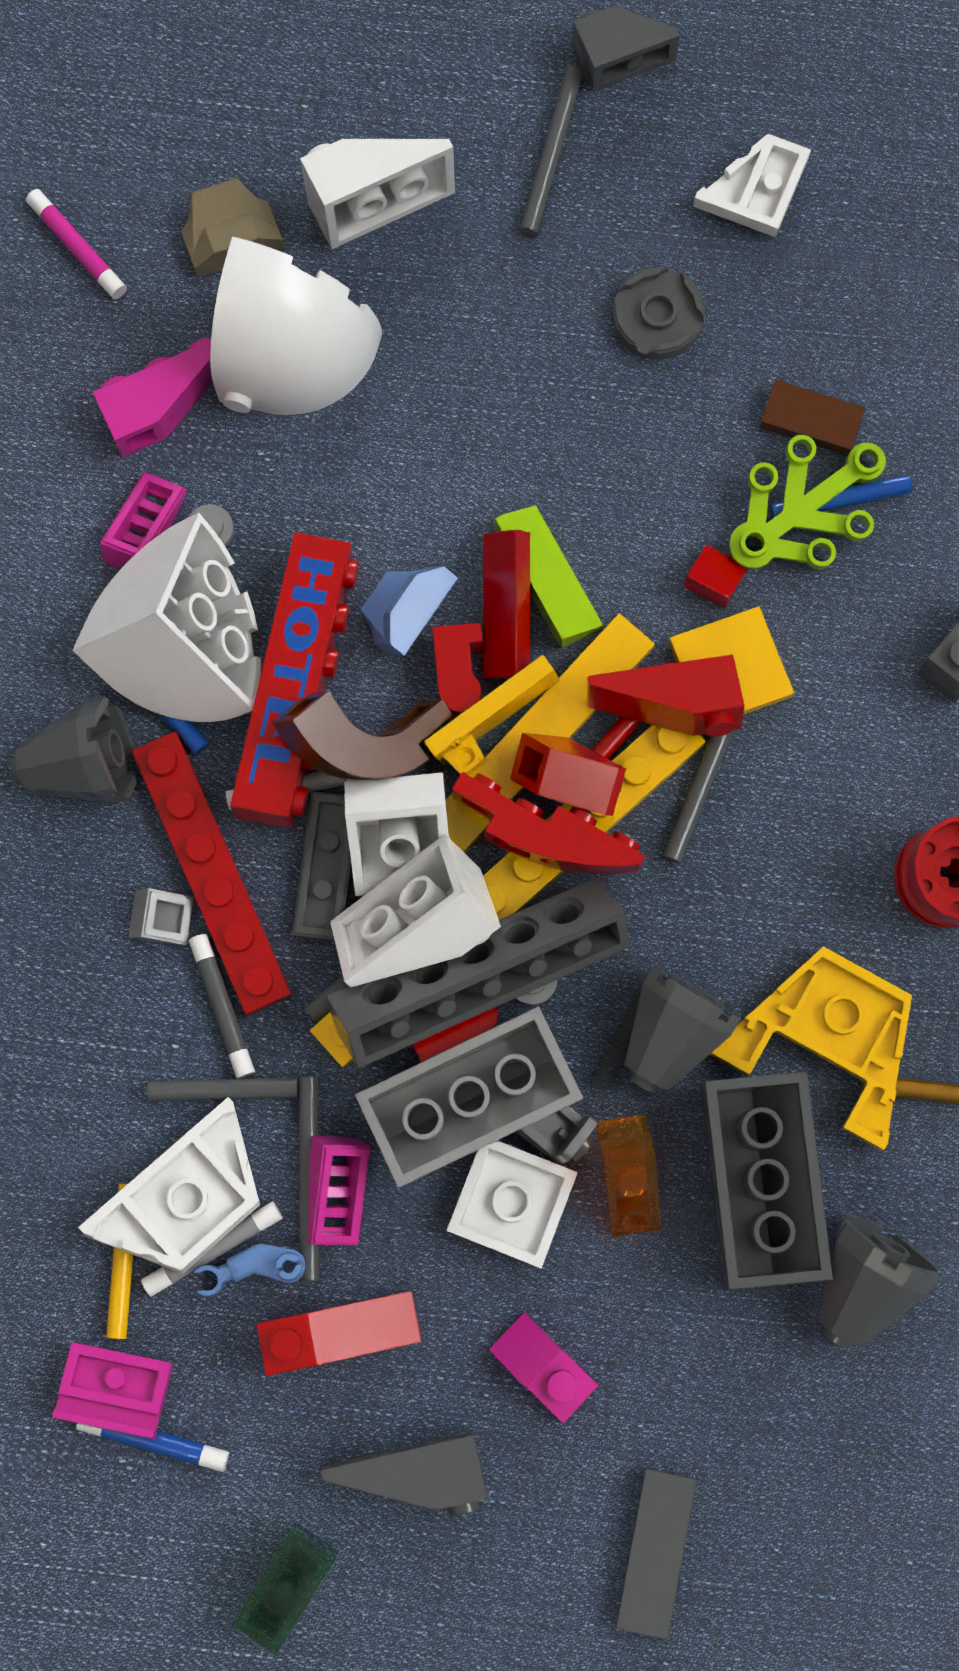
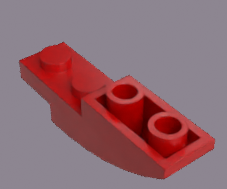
[452,772,645,875]

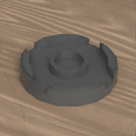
[612,266,706,360]

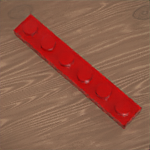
[131,731,293,1016]

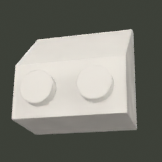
[344,773,449,896]

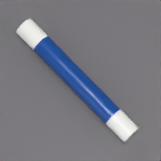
[76,1424,230,1472]

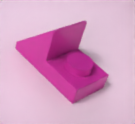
[489,1312,598,1423]

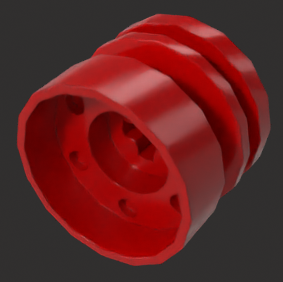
[893,817,959,929]

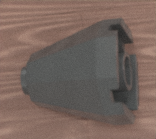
[11,696,138,804]
[624,964,742,1093]
[818,1213,939,1348]

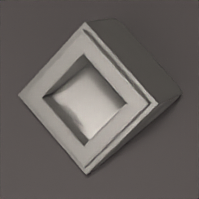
[129,888,194,946]

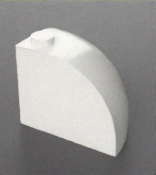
[210,236,383,415]
[72,513,261,722]

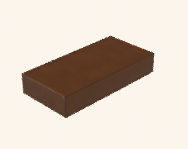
[759,379,865,455]

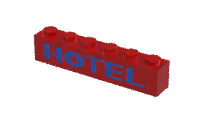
[230,532,360,829]

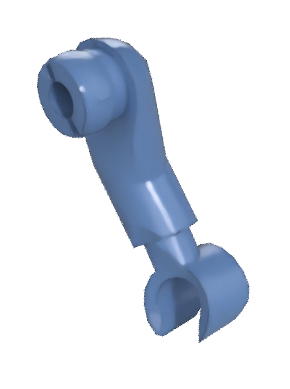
[194,1243,305,1296]

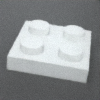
[447,1141,578,1268]

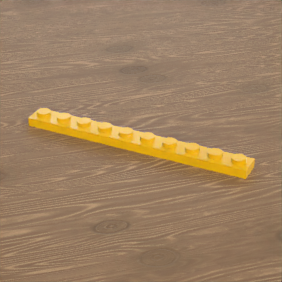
[309,725,706,1069]

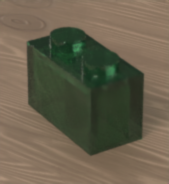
[231,1522,339,1655]

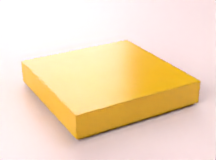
[669,606,794,715]

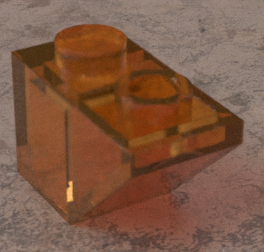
[596,1115,662,1237]

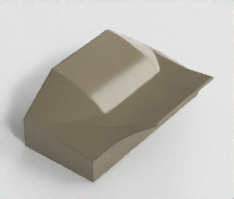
[181,178,284,278]

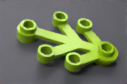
[729,435,886,570]

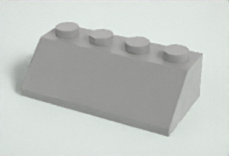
[355,1006,584,1188]

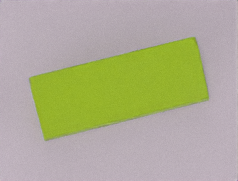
[494,505,603,649]

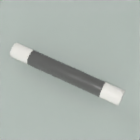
[188,934,255,1079]

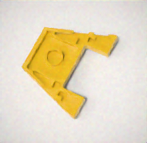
[709,946,912,1151]

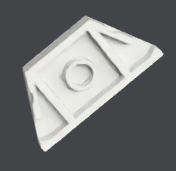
[78,1097,260,1274]

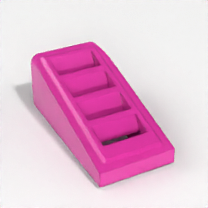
[100,472,187,569]
[307,1136,371,1245]

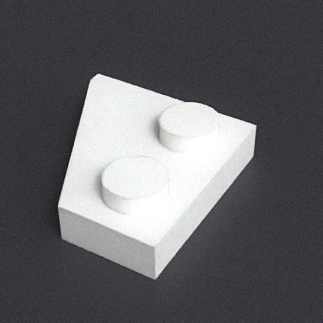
[693,134,811,237]

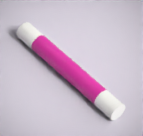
[26,189,127,299]

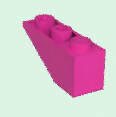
[93,338,213,458]

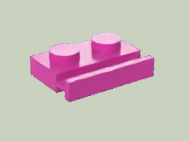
[52,1342,173,1440]

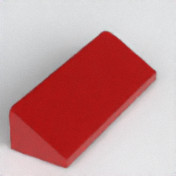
[483,530,530,678]

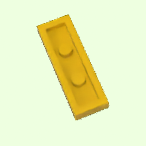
[424,655,560,775]

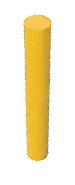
[106,1184,133,1339]

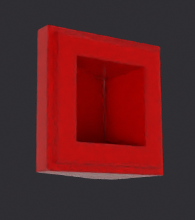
[683,545,747,608]

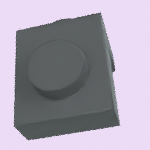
[516,1106,598,1164]

